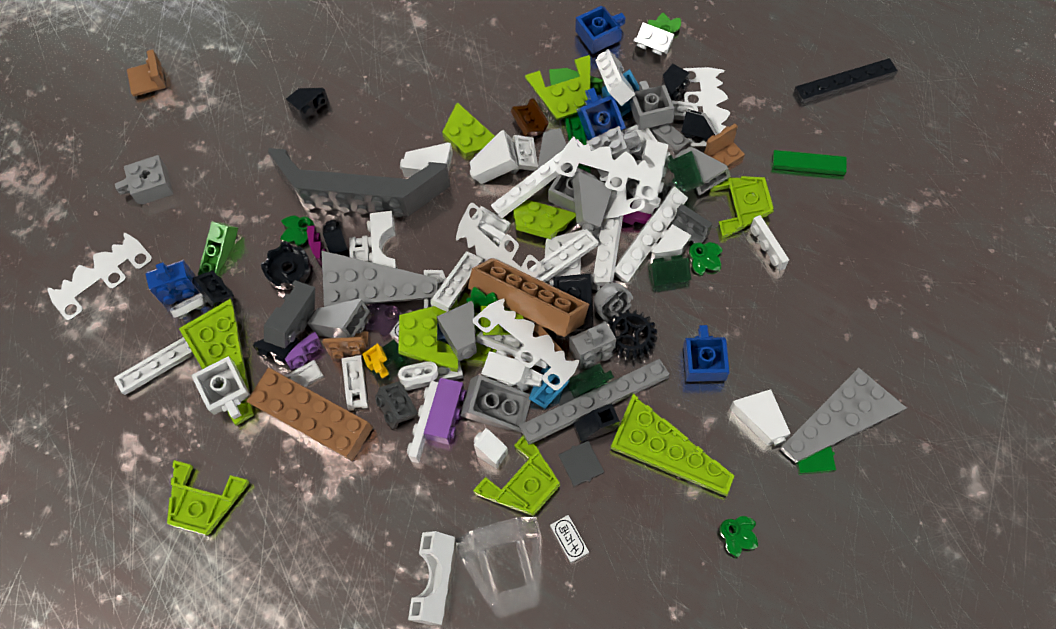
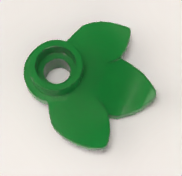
[280,215,314,246]
[689,242,723,276]
[466,287,498,313]
[720,516,758,557]

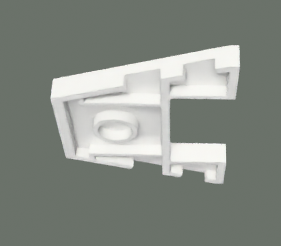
[545,226,601,293]

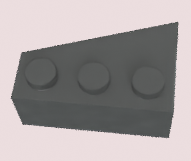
[264,280,315,348]

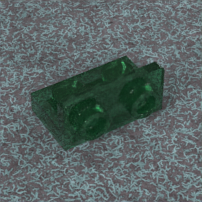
[668,151,704,193]
[648,255,692,286]
[362,339,408,381]
[567,364,614,398]

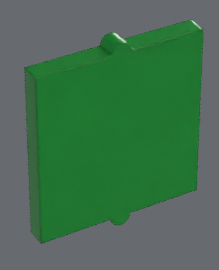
[797,446,836,474]

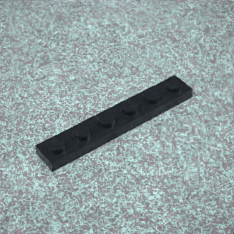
[794,58,898,104]

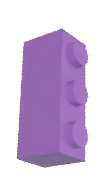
[423,378,467,444]

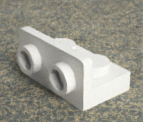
[634,23,674,55]
[511,135,538,174]

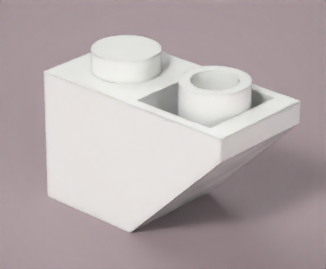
[650,224,691,262]
[474,428,508,469]

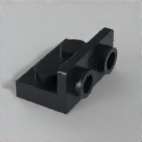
[192,271,234,308]

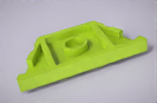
[442,103,495,157]
[513,200,576,239]

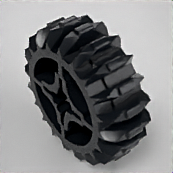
[608,309,657,361]

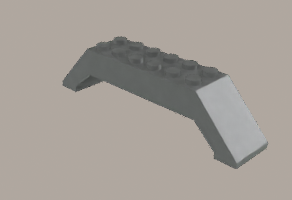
[268,148,450,217]

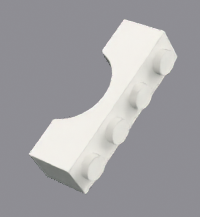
[595,49,635,106]
[631,139,670,214]
[367,211,398,269]
[408,531,455,625]

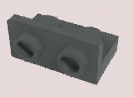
[669,203,712,244]
[375,381,418,429]

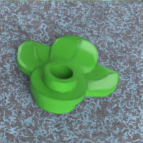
[648,13,681,33]

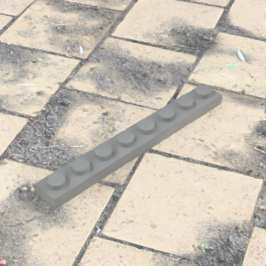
[519,359,670,445]

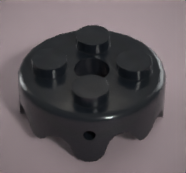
[261,241,311,290]

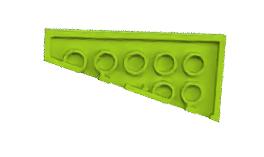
[179,299,254,426]
[610,394,734,496]

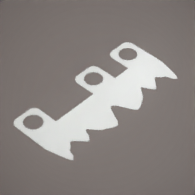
[684,67,730,146]
[556,137,662,201]
[600,143,645,219]
[456,203,542,278]
[47,233,152,320]
[473,299,579,390]

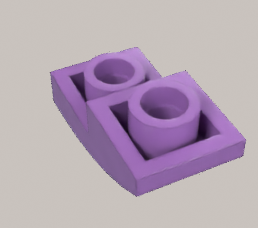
[285,332,322,370]

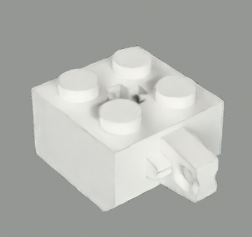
[481,350,543,392]
[191,356,250,419]

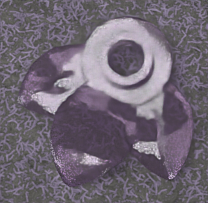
[365,303,401,336]

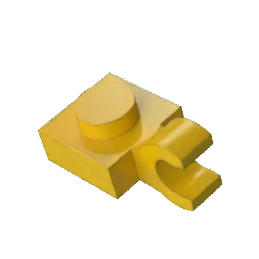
[362,343,389,379]

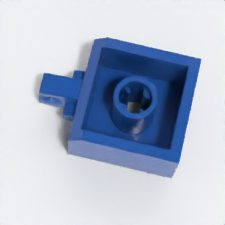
[575,6,626,54]
[576,88,626,141]
[146,260,199,305]
[683,325,729,382]

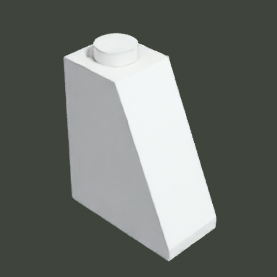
[470,130,518,184]
[400,143,453,177]
[730,389,791,446]

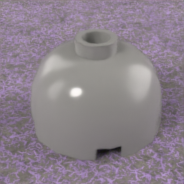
[594,283,633,322]

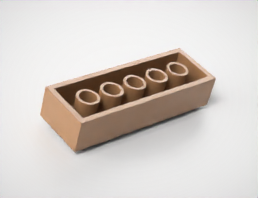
[468,258,589,337]
[246,367,373,462]

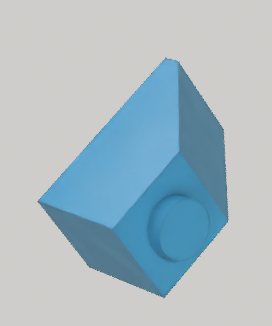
[529,366,570,409]

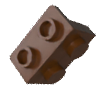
[510,98,549,137]

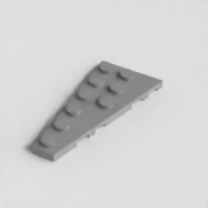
[322,251,438,307]
[780,368,907,463]

